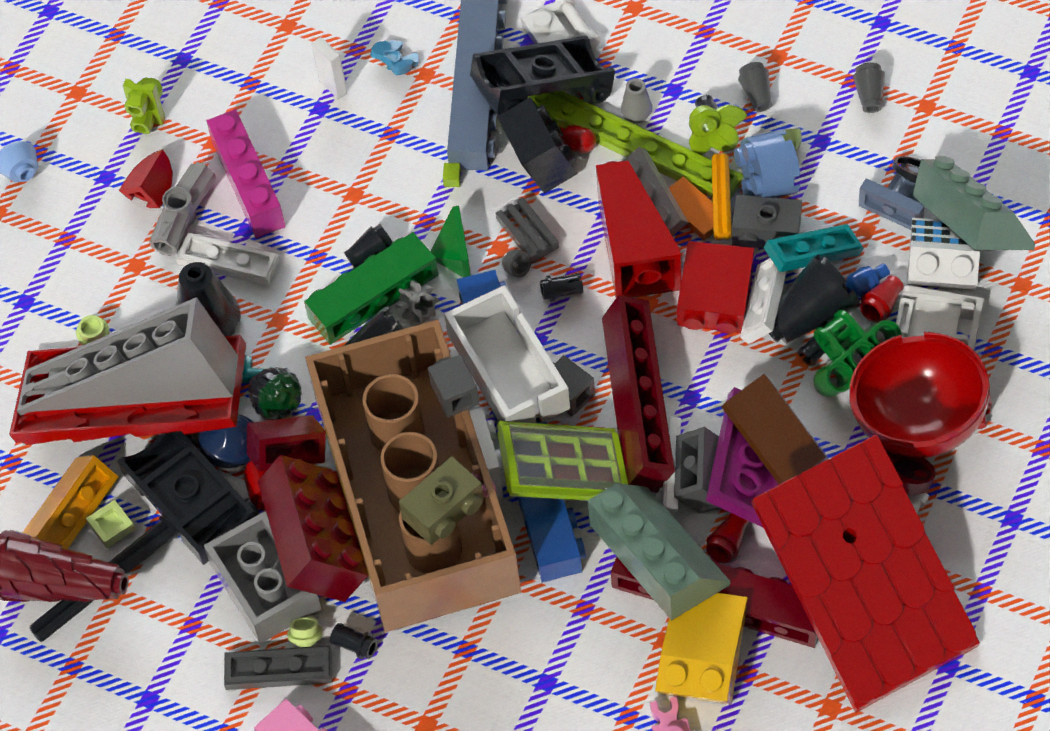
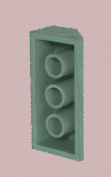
[913,156,1035,250]
[588,483,730,621]

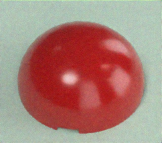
[849,332,990,458]

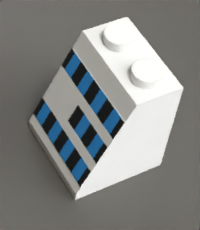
[907,218,980,290]

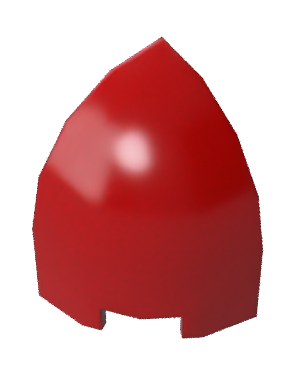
[119,149,173,208]

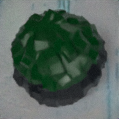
[248,367,302,420]

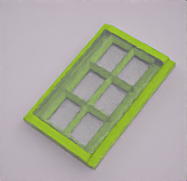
[497,421,628,500]

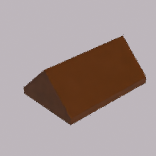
[721,374,829,484]

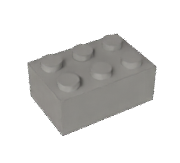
[204,511,321,644]

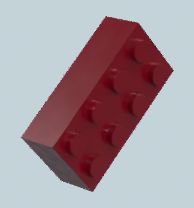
[258,454,369,602]

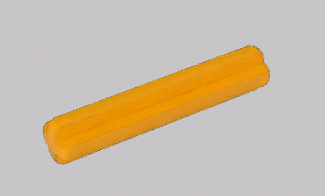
[712,153,732,241]

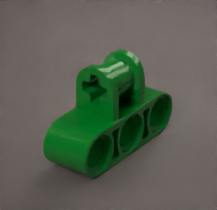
[813,310,902,397]

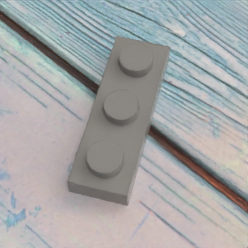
[623,147,689,236]

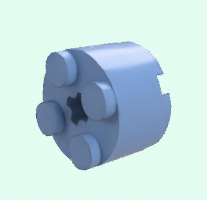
[734,129,800,198]

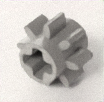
[395,281,439,324]

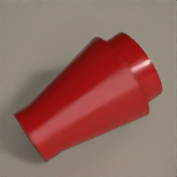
[859,275,904,323]
[706,512,749,563]

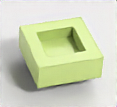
[86,499,136,549]

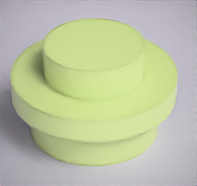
[76,315,110,345]
[287,617,323,647]

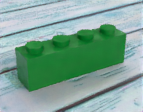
[304,232,439,345]

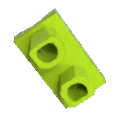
[123,77,165,134]

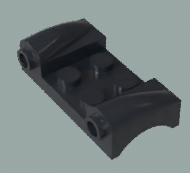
[470,35,615,116]
[117,431,259,565]

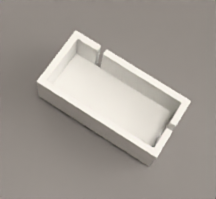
[444,285,570,423]

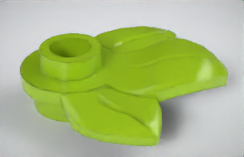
[689,104,747,155]

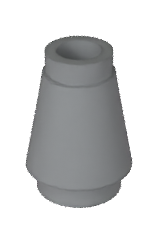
[621,78,653,123]

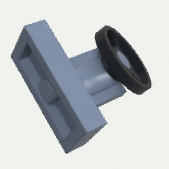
[858,156,925,230]

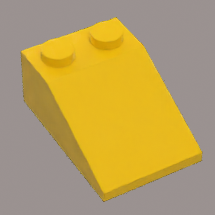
[655,593,748,705]

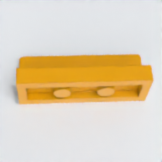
[22,455,119,549]

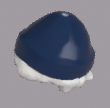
[198,414,253,473]

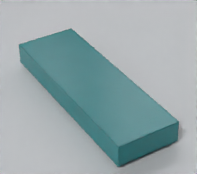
[764,224,864,272]

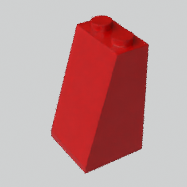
[596,160,681,298]

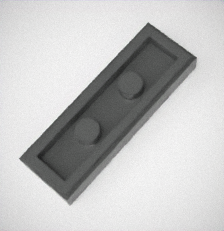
[224,645,332,690]

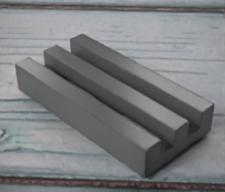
[496,197,559,263]

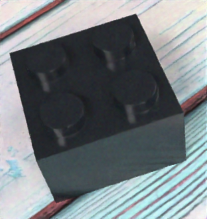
[497,97,578,194]

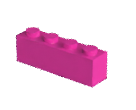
[206,109,286,239]

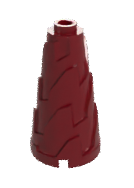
[0,530,129,602]

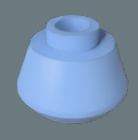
[0,141,38,182]

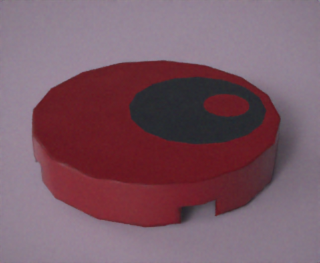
[885,450,936,495]

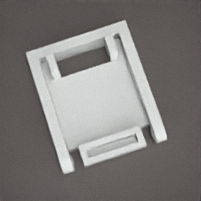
[896,286,984,350]

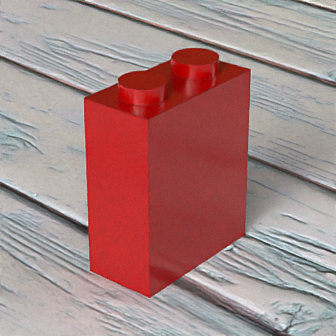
[677,241,754,334]

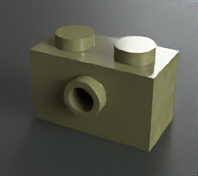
[399,456,484,545]

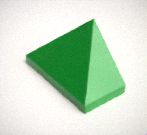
[430,206,471,277]

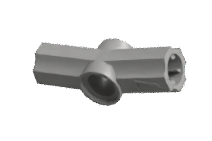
[149,162,216,256]

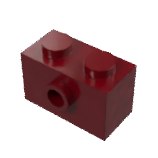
[247,415,326,471]

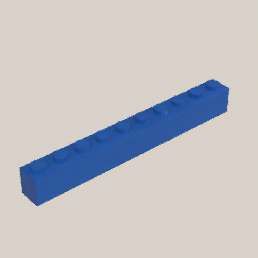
[457,270,587,583]

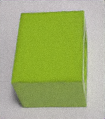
[443,163,461,187]

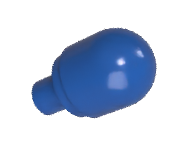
[845,263,890,298]

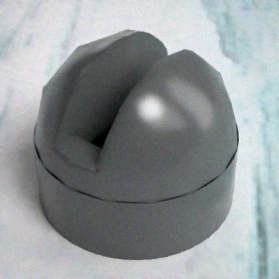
[502,250,531,278]

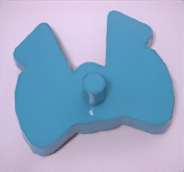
[370,40,419,75]

